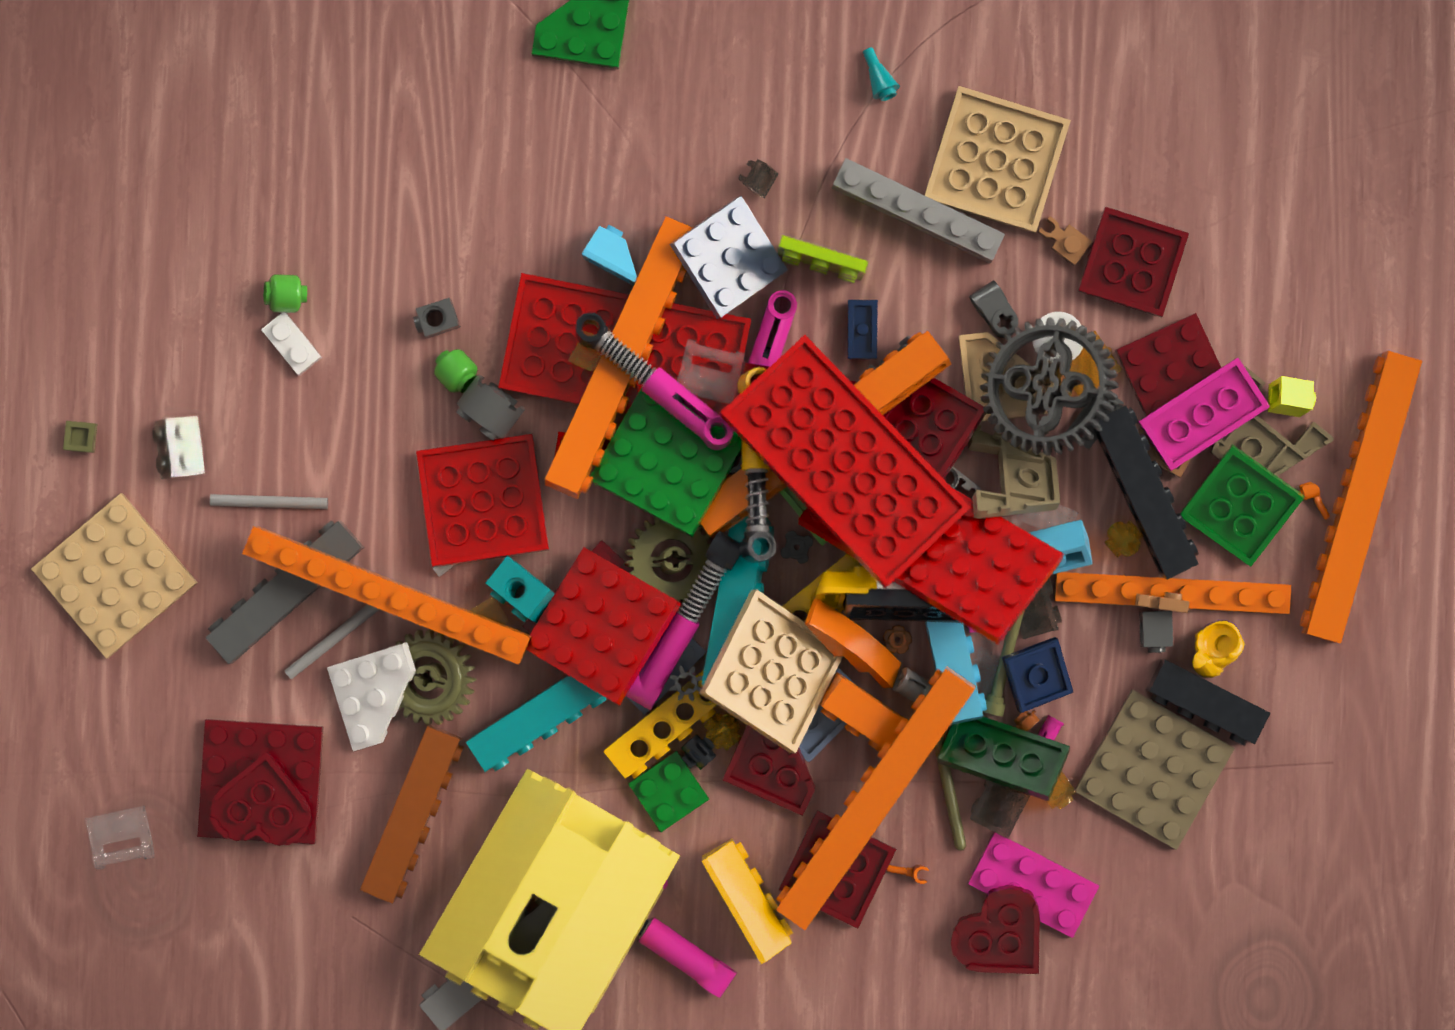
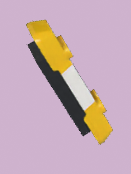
[815,566,961,623]

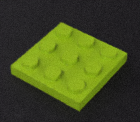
[778,235,868,283]

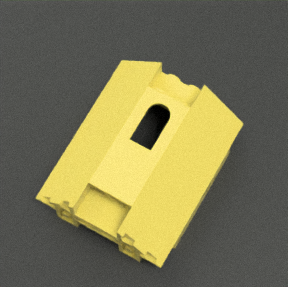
[419,769,680,1030]

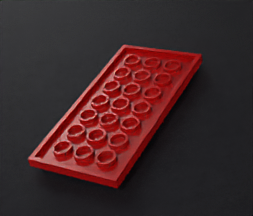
[498,273,751,414]
[719,335,971,589]
[798,488,1064,645]

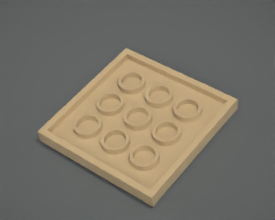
[925,86,1071,233]
[31,493,198,659]
[700,589,843,753]

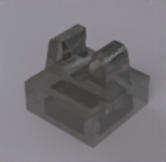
[739,159,779,199]

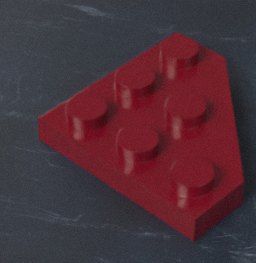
[722,725,815,816]

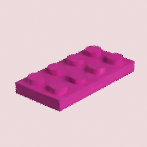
[1138,357,1270,471]
[968,831,1099,938]

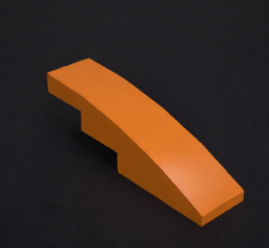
[805,599,901,688]

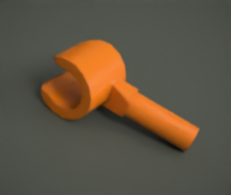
[1299,482,1330,520]
[887,865,929,884]

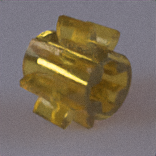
[1104,520,1143,558]
[704,712,742,751]

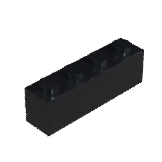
[1146,659,1271,746]

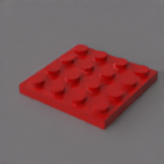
[416,434,549,568]
[526,547,681,706]

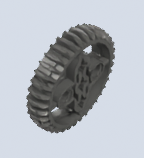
[980,317,1119,456]

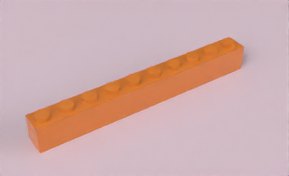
[545,216,692,499]
[700,330,952,540]
[1300,351,1422,644]
[242,526,531,665]
[776,666,976,930]

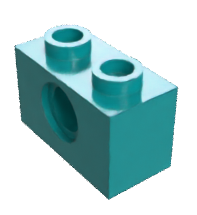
[486,556,555,624]

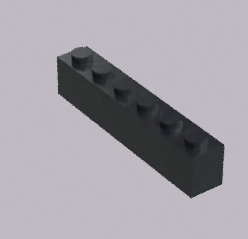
[1093,403,1199,580]

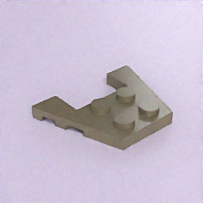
[1210,366,1334,476]
[968,425,1060,518]

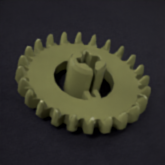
[624,517,711,603]
[396,629,477,726]

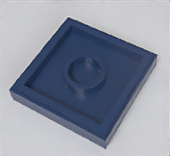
[1002,637,1074,713]

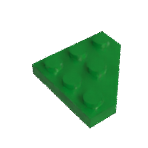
[532,0,629,69]

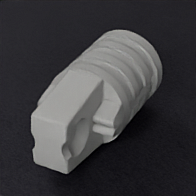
[892,667,932,702]

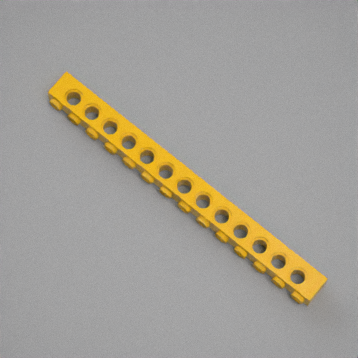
[603,553,860,779]

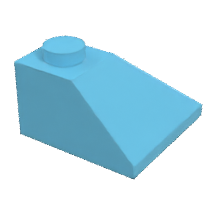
[582,225,637,286]

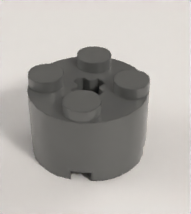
[456,375,525,440]

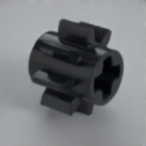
[681,734,717,770]

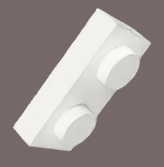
[261,313,322,376]

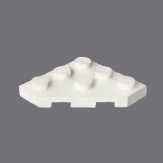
[327,642,416,751]

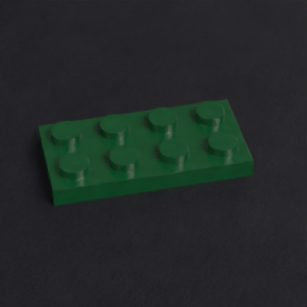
[938,717,1070,801]

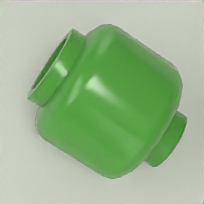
[263,274,307,313]
[434,349,478,393]

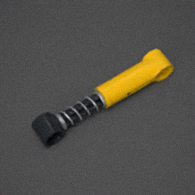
[737,367,776,563]

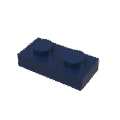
[848,300,878,359]

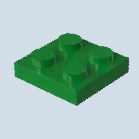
[628,750,710,832]

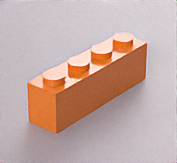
[820,672,904,752]

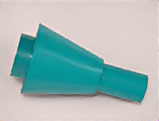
[862,47,900,101]

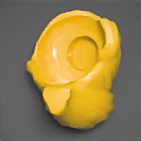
[1192,620,1245,678]

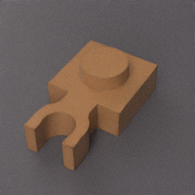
[1038,216,1093,266]
[1135,592,1190,613]

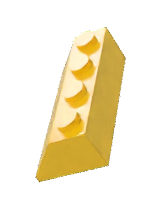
[702,838,793,964]

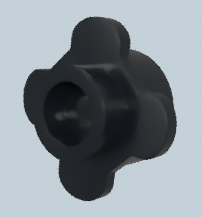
[780,531,813,564]

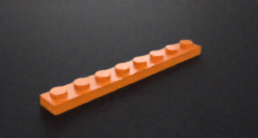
[1054,572,1291,614]

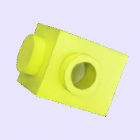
[1268,376,1316,417]

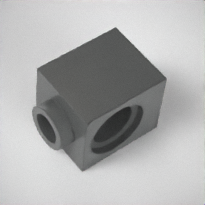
[413,298,461,339]
[1139,611,1173,653]

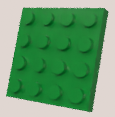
[591,388,742,537]

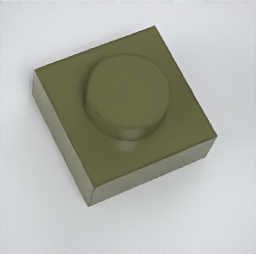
[63,421,97,453]

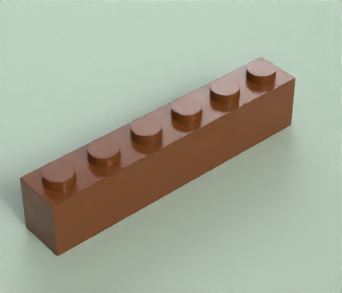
[360,725,464,904]

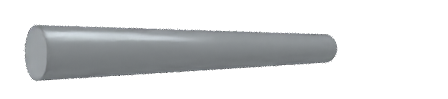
[210,494,328,510]
[284,604,380,680]

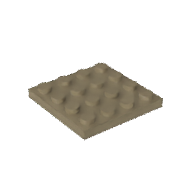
[1074,690,1235,850]

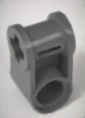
[969,280,1018,338]

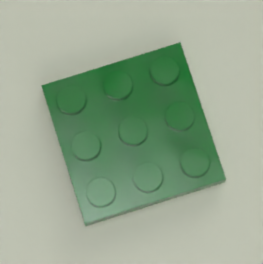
[1180,444,1304,567]

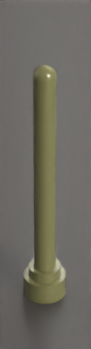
[983,611,1024,716]
[934,735,966,851]

